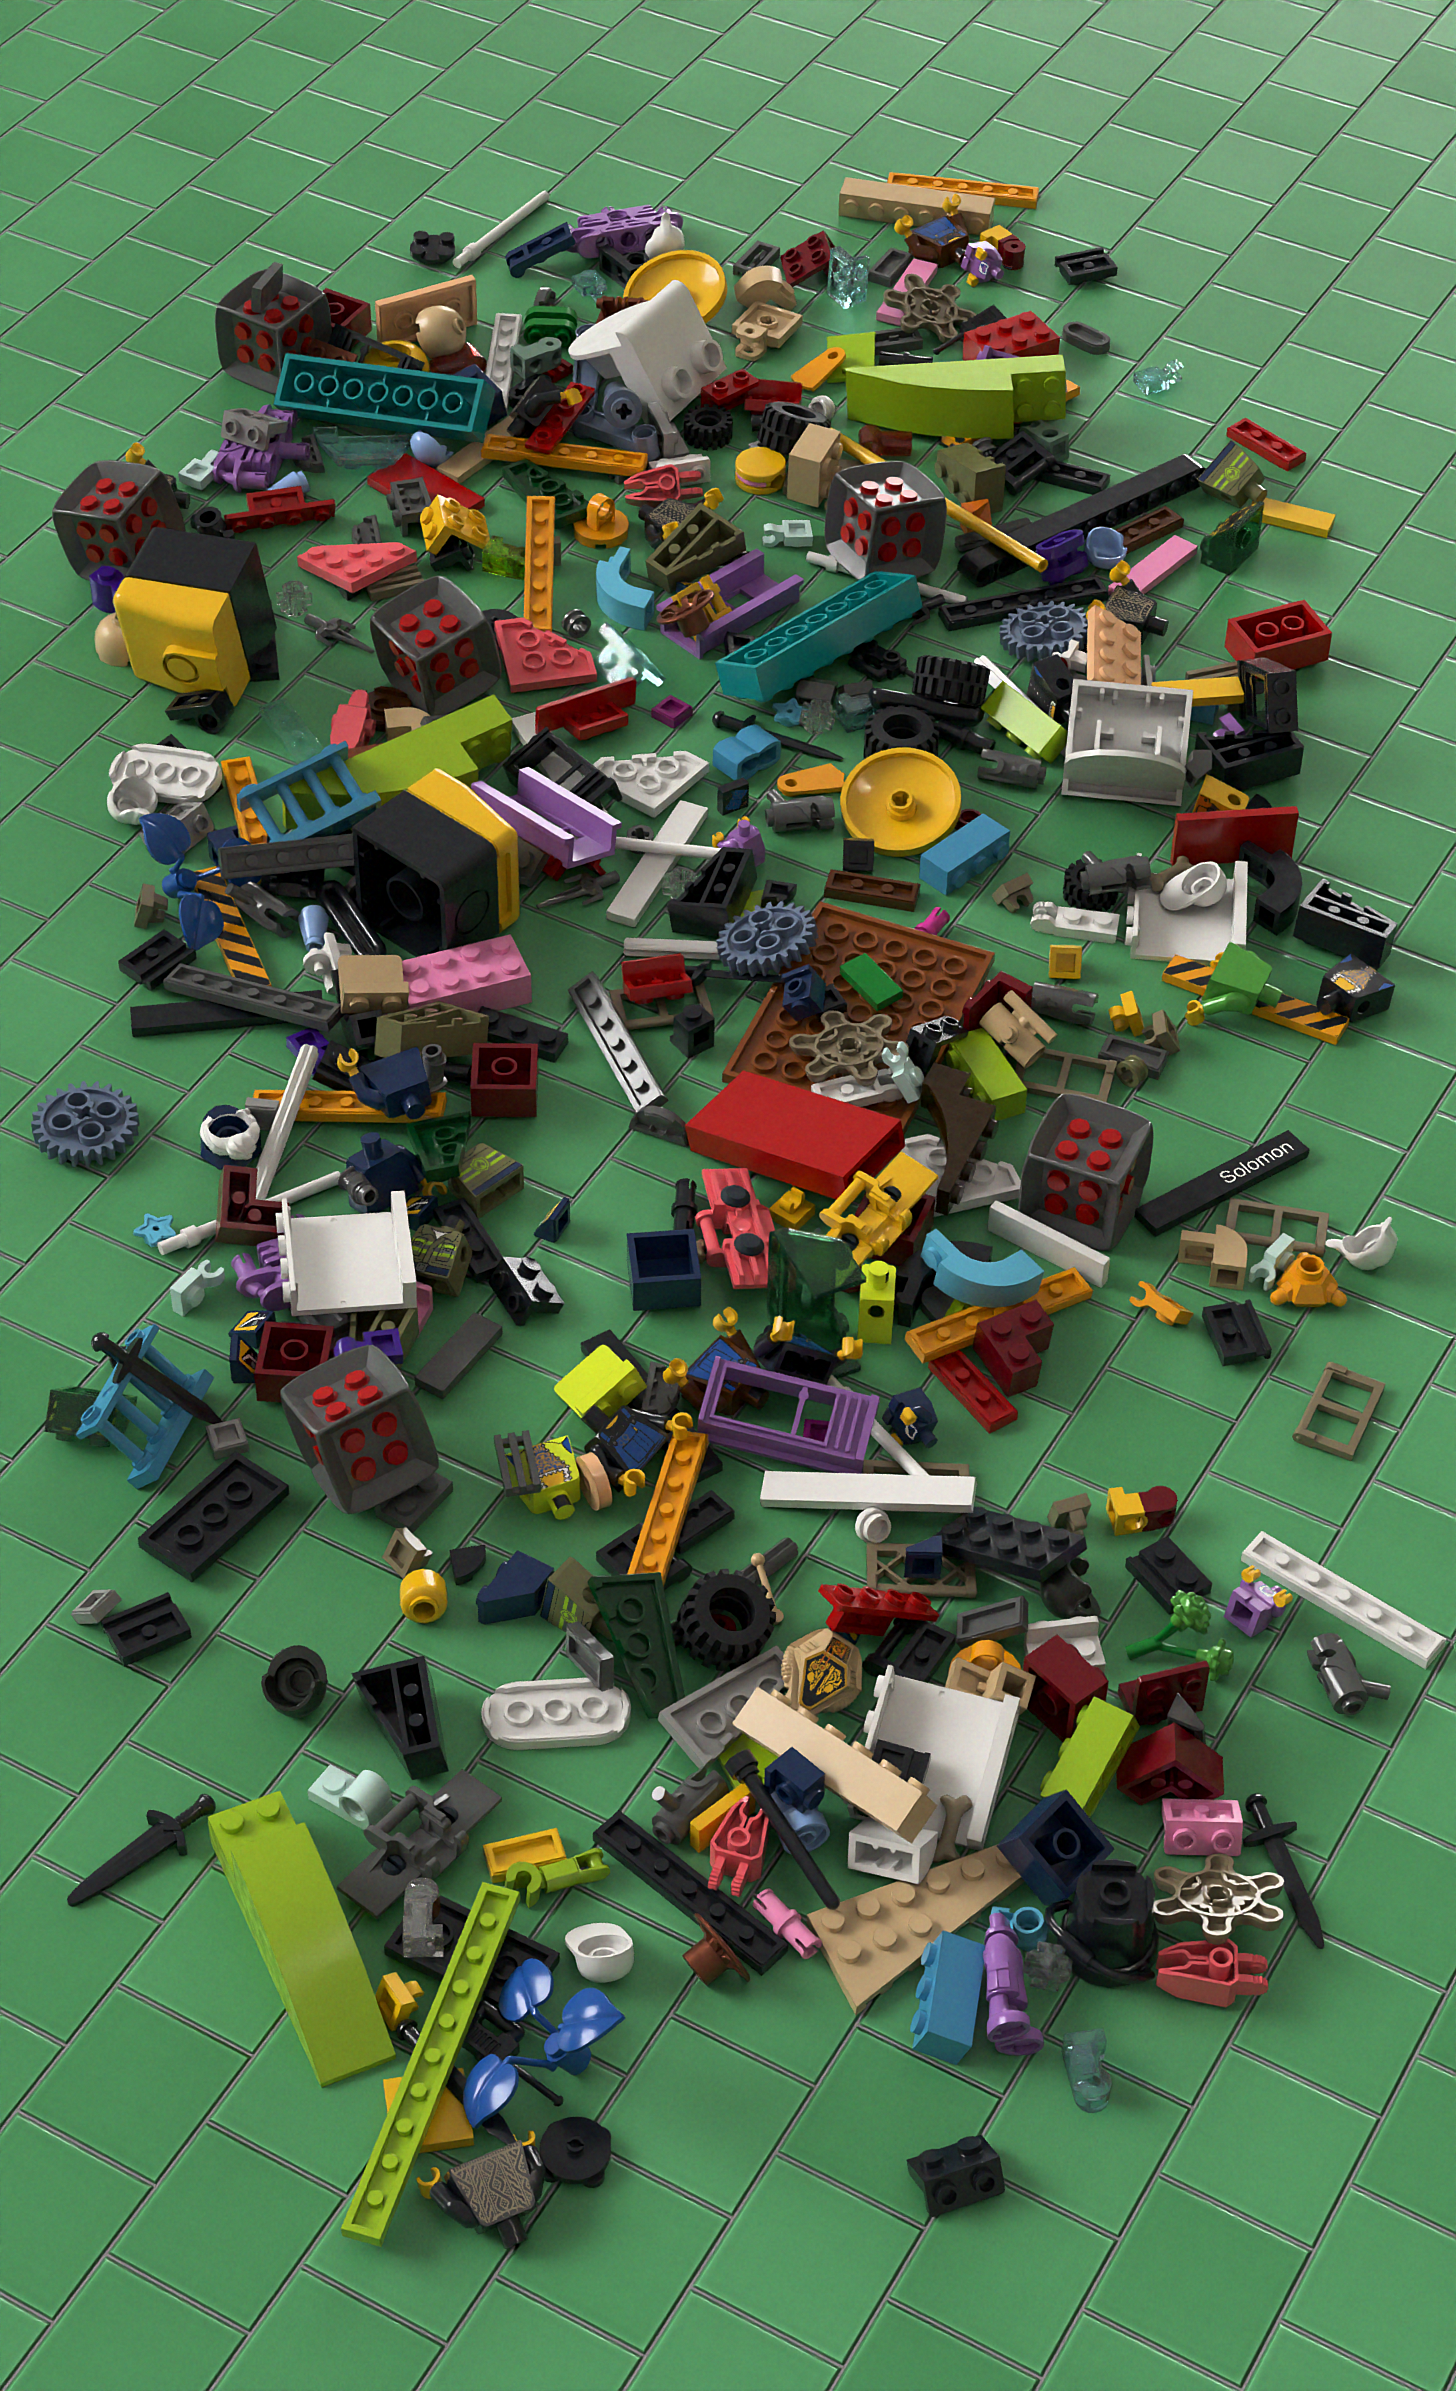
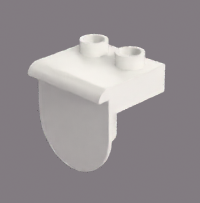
[568,280,727,424]
[1061,679,1193,806]

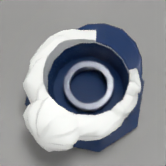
[200,1105,262,1169]

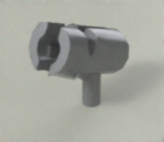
[977,748,1047,789]
[765,789,835,832]
[1080,851,1152,895]
[225,882,300,938]
[1031,981,1099,1025]
[1307,1633,1391,1715]
[652,1766,730,1845]

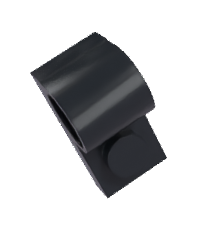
[599,244,649,289]
[165,689,234,734]

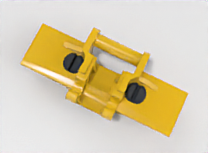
[800,1151,939,1292]

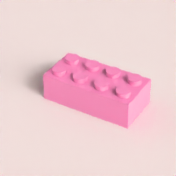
[402,934,532,1012]

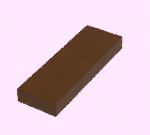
[1115,506,1184,554]
[824,869,921,912]

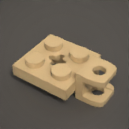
[732,301,803,361]

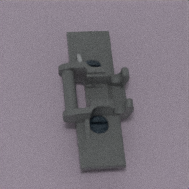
[337,1769,502,1919]

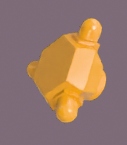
[1270,1252,1347,1307]

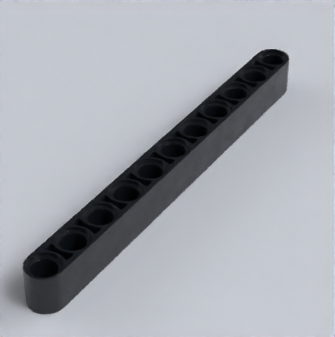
[957,454,1206,587]

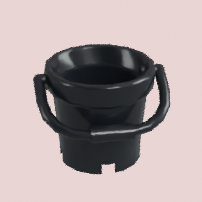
[1044,1859,1159,1988]

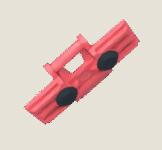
[695,1168,781,1289]

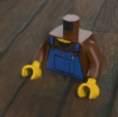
[894,194,970,268]
[663,1307,769,1416]

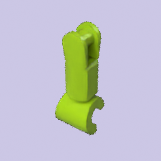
[505,1848,611,1908]

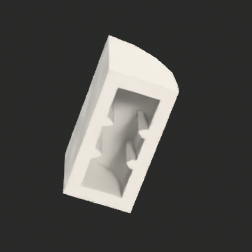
[847,1817,938,1884]

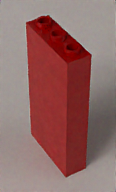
[685,1070,906,1199]

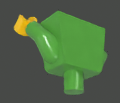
[1185,942,1283,1026]

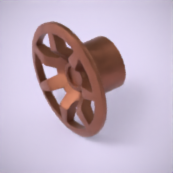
[656,589,714,638]
[682,1913,751,1986]

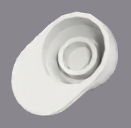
[1160,861,1227,910]
[565,1923,634,1983]

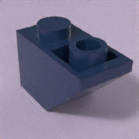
[476,1550,554,1625]

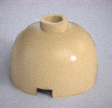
[416,305,466,361]
[94,612,130,667]

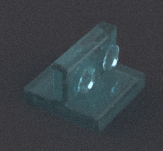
[593,622,666,687]

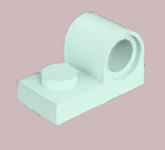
[308,1764,392,1830]

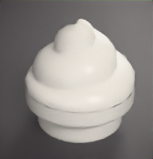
[808,395,835,420]
[855,1507,891,1543]

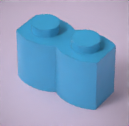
[713,725,781,781]

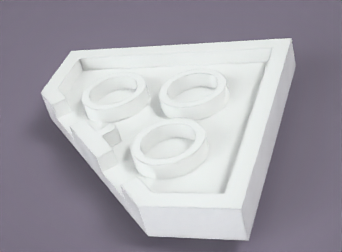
[583,751,709,818]
[898,1134,1021,1217]

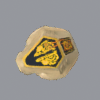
[781,1628,862,1717]

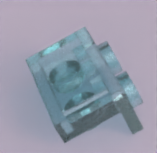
[827,246,870,309]

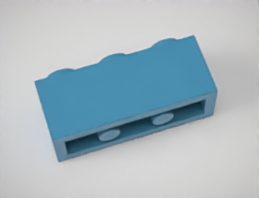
[919,813,1010,896]
[910,1930,985,2065]

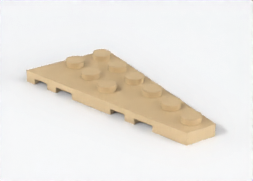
[806,1844,1025,2015]

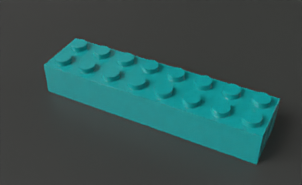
[273,353,496,443]
[715,571,923,702]

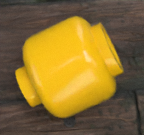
[399,1569,448,1624]

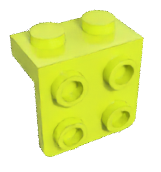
[554,1345,647,1418]

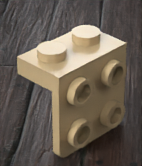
[338,955,409,1013]

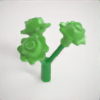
[1125,1590,1234,1682]

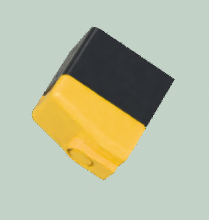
[113,527,277,706]
[352,769,520,957]

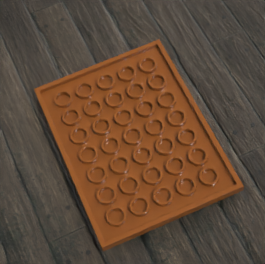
[722,901,995,1134]

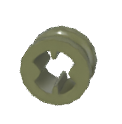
[1116,1055,1148,1088]

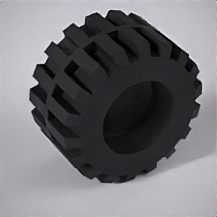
[757,402,831,456]
[912,655,990,707]
[864,705,939,759]
[676,1569,776,1671]

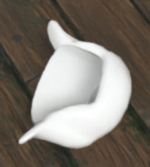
[645,212,685,260]
[107,762,158,825]
[1325,1217,1398,1270]

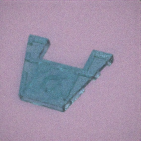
[313,426,413,469]

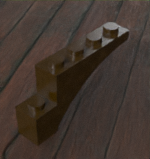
[921,1063,999,1216]

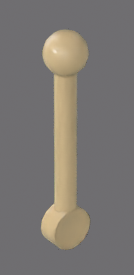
[751,1553,784,1625]

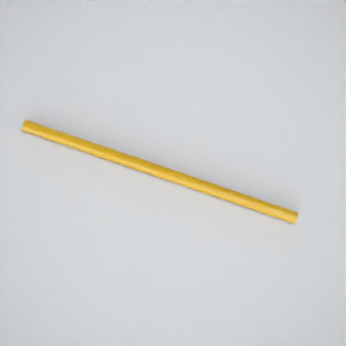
[830,427,1048,572]

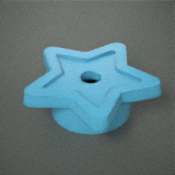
[772,698,810,727]
[133,1213,176,1247]

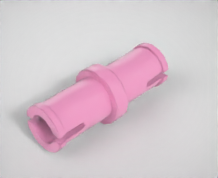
[753,1888,822,1959]

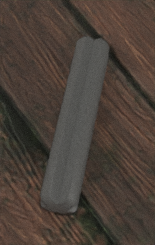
[954,517,1032,552]

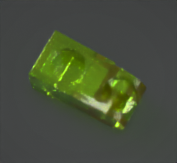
[482,535,525,580]

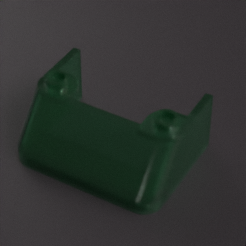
[767,1227,866,1379]

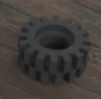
[684,404,733,451]
[1063,859,1118,912]

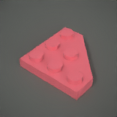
[297,542,417,593]
[494,617,597,693]

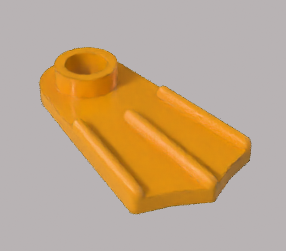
[791,347,846,392]
[777,763,845,797]

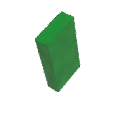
[840,953,903,1011]

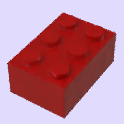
[962,311,1060,361]
[1224,599,1332,679]

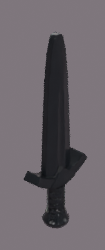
[67,1794,216,1906]

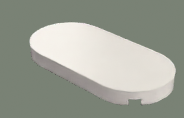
[109,743,222,804]
[481,1678,631,1750]

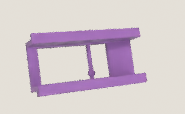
[657,548,804,660]
[471,767,622,869]
[697,1356,880,1474]

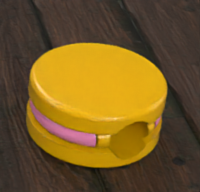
[735,447,786,495]

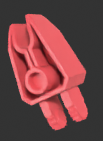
[624,464,703,508]
[330,689,376,759]
[708,1796,769,1897]
[1156,1939,1268,2008]

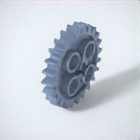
[999,601,1088,662]
[716,901,818,977]
[31,1081,140,1167]

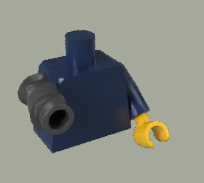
[337,1044,447,1120]
[338,1132,447,1214]

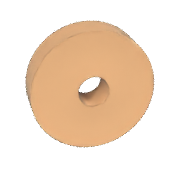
[575,1452,612,1511]

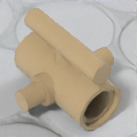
[979,990,1058,1069]

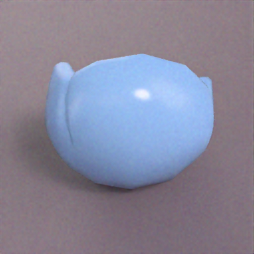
[410,430,453,468]
[1084,527,1127,570]

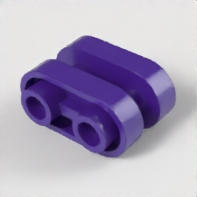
[1036,530,1089,585]

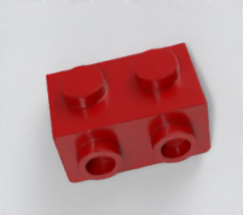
[701,368,759,411]
[744,379,803,415]
[621,953,693,1004]

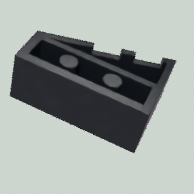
[351,1655,449,1780]

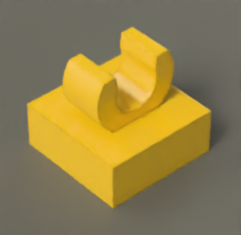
[1048,945,1082,979]
[1108,991,1145,1037]
[769,1186,815,1232]
[375,1972,424,2031]

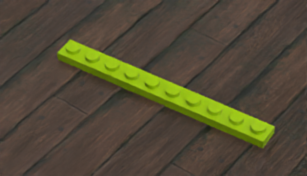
[341,1882,520,2247]

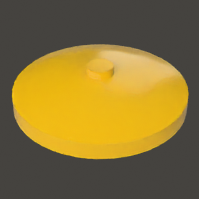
[623,250,727,324]
[840,747,962,857]

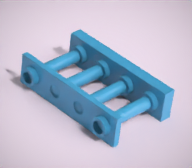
[237,741,381,842]
[76,1324,214,1489]

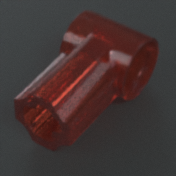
[429,342,487,375]
[858,425,912,457]

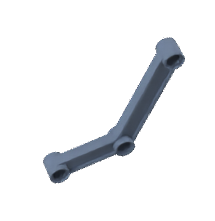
[572,324,660,461]

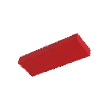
[1226,418,1307,472]
[928,1349,1018,1434]

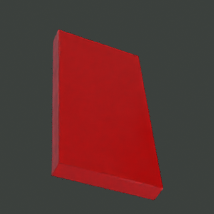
[367,453,485,510]
[1170,806,1299,866]

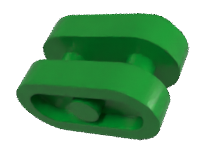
[523,306,578,347]

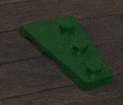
[406,1111,471,1183]

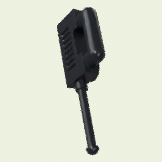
[933,304,1007,355]
[848,639,915,682]
[462,2000,564,2107]

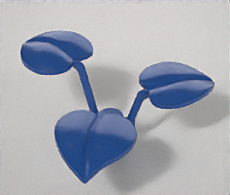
[139,813,262,951]
[463,1958,625,2130]

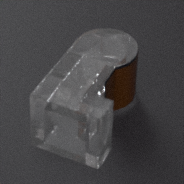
[402,1877,444,1957]

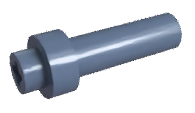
[603,381,642,429]

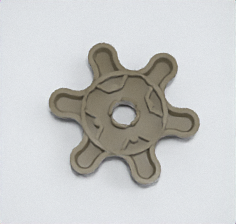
[883,274,976,343]
[789,1011,909,1086]
[1154,1853,1284,1945]

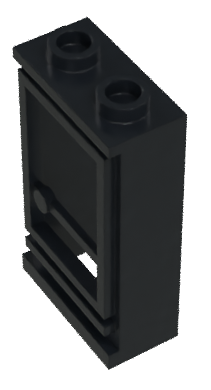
[328,323,425,371]
[1237,658,1298,734]
[502,727,623,811]

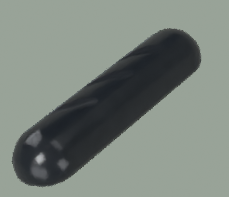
[868,687,985,727]
[315,880,387,955]

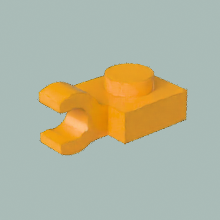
[1129,1281,1194,1326]

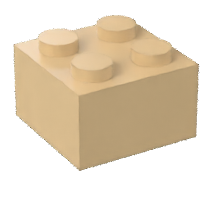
[787,423,843,508]

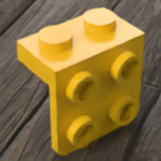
[420,494,492,555]

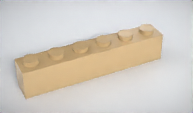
[839,177,995,235]
[732,1687,938,1844]

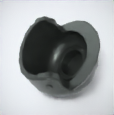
[1040,1556,1101,1619]
[261,1645,328,1718]

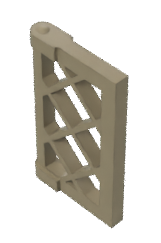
[866,1543,978,1598]

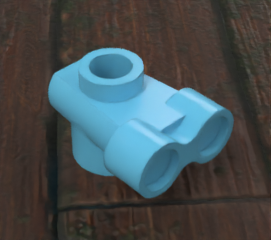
[988,1906,1050,1952]

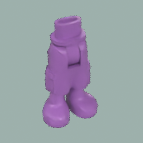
[983,1913,1044,2056]

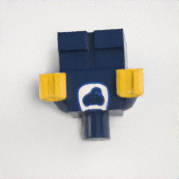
[882,1387,938,1448]

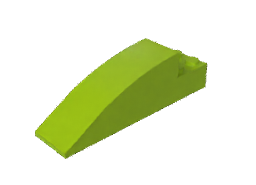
[845,355,1066,439]
[282,694,512,830]
[207,1790,396,2088]

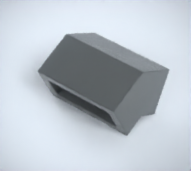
[795,677,838,710]
[1184,750,1212,789]

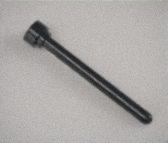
[724,1749,840,1910]

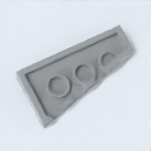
[658,1645,787,1770]

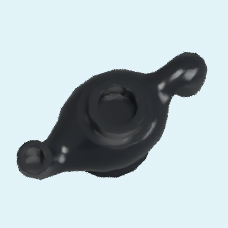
[190,507,235,539]

